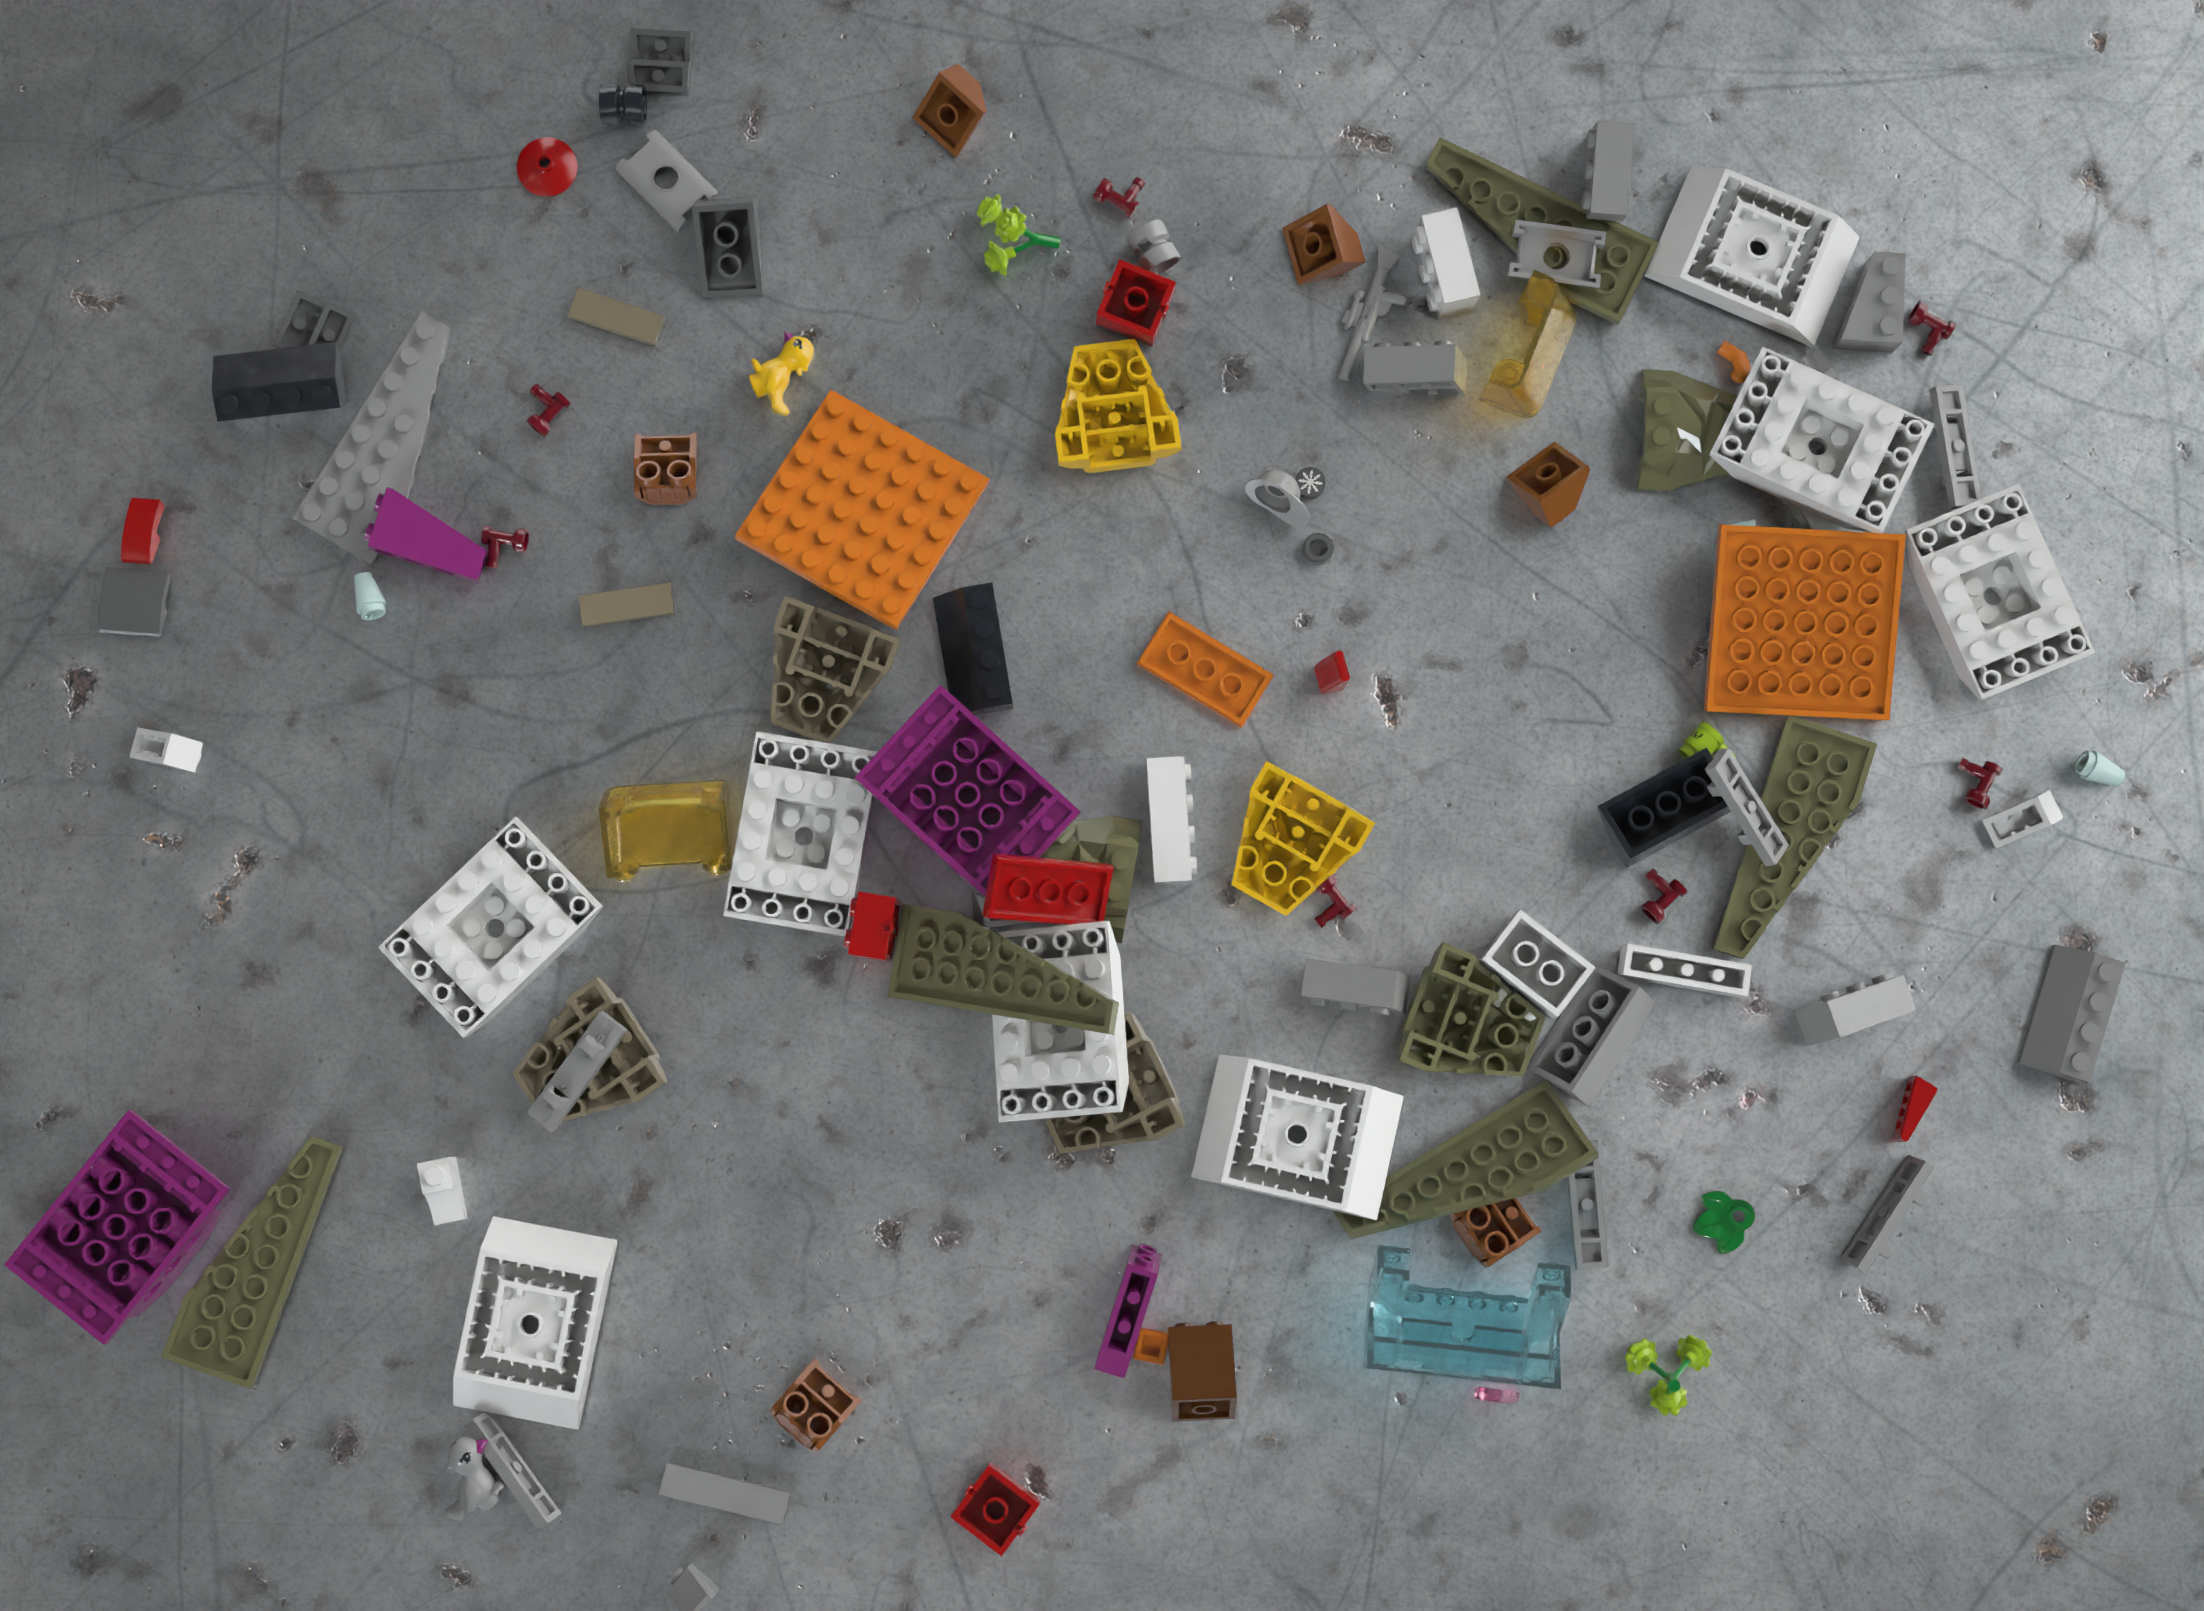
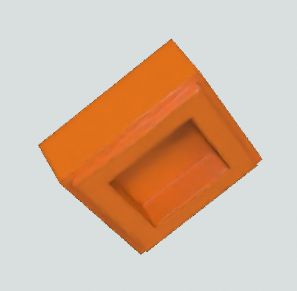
[1133,1327,1168,1365]

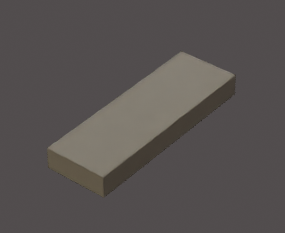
[567,288,665,347]
[578,582,675,628]

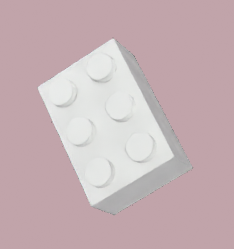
[1412,207,1480,320]
[1479,910,1596,1019]

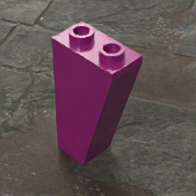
[364,487,487,584]
[1094,1244,1162,1379]

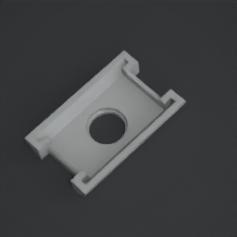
[615,130,720,233]
[1507,219,1606,288]

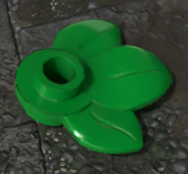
[1693,1191,1755,1254]

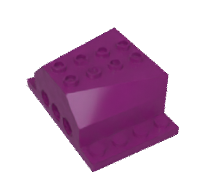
[854,685,1081,897]
[4,1110,231,1345]

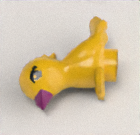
[748,332,814,416]

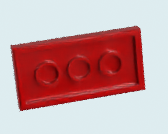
[982,853,1114,925]

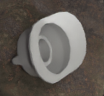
[1245,467,1311,527]

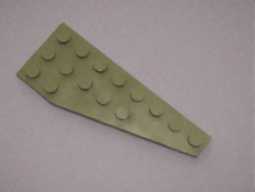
[1425,137,1659,325]
[1712,715,1877,959]
[887,904,1119,1035]
[1332,1080,1599,1240]
[161,1136,344,1389]

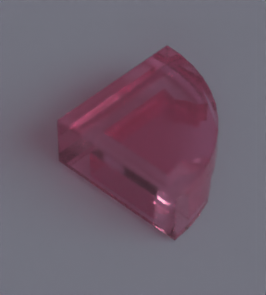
[1475,1386,1520,1403]

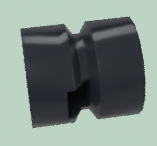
[599,84,647,125]

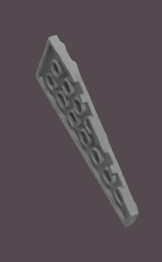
[292,312,450,567]

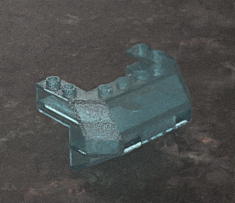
[1363,1245,1571,1390]

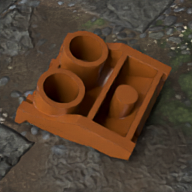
[633,432,698,505]
[1450,1198,1542,1268]
[769,1358,862,1453]

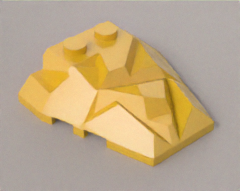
[1055,339,1182,473]
[1232,761,1375,916]

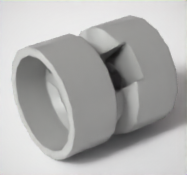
[1127,219,1181,274]

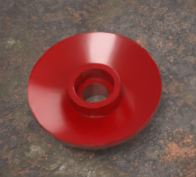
[517,137,578,197]

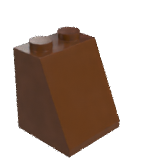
[1168,1321,1237,1422]

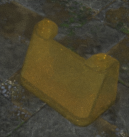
[1479,270,1577,419]
[598,780,733,881]

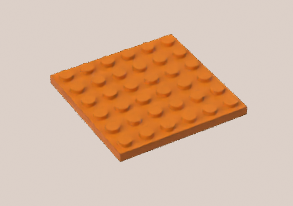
[735,390,990,631]
[1704,524,1906,720]

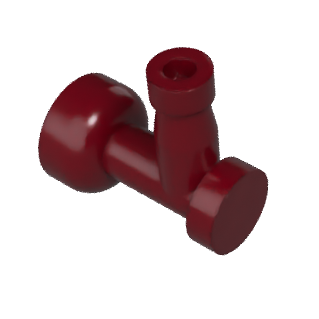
[1092,177,1145,219]
[1907,301,1956,356]
[526,384,571,438]
[481,526,530,568]
[1957,758,2003,809]
[1641,868,1687,924]
[1314,874,1357,928]

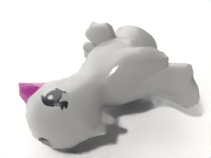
[445,1437,504,1521]

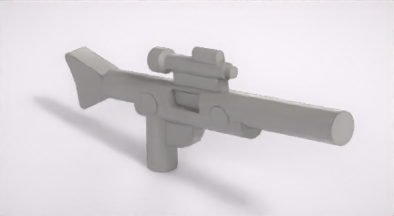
[1338,245,1406,381]

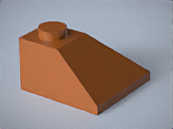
[912,64,987,158]
[1282,204,1366,285]
[1507,441,1590,528]

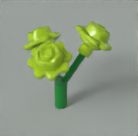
[976,194,1061,276]
[1624,1335,1713,1416]

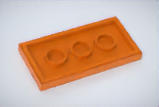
[1136,611,1274,728]

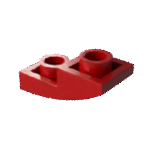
[121,498,165,564]

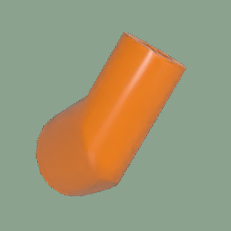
[1716,340,1752,384]

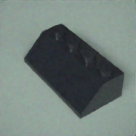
[212,342,348,422]
[933,582,1014,715]
[1597,747,1731,868]

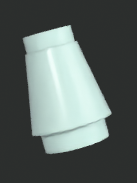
[354,572,387,620]
[2075,750,2125,787]

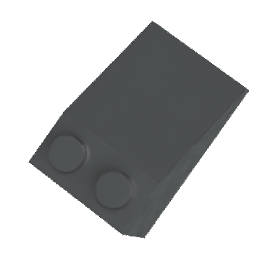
[692,196,763,298]

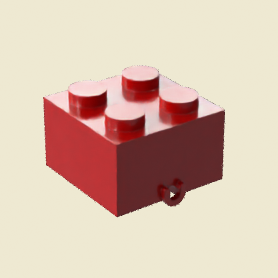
[1096,259,1176,347]
[844,891,901,962]
[950,1461,1041,1557]

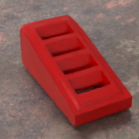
[1314,650,1350,694]
[1892,1075,1938,1142]

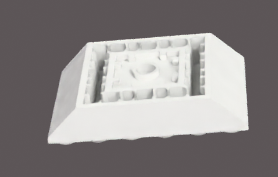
[1644,166,1859,347]
[1709,347,1935,534]
[1904,484,2095,701]
[723,731,878,937]
[378,816,603,1038]
[992,921,1129,1123]
[1191,1054,1404,1221]
[453,1216,618,1430]

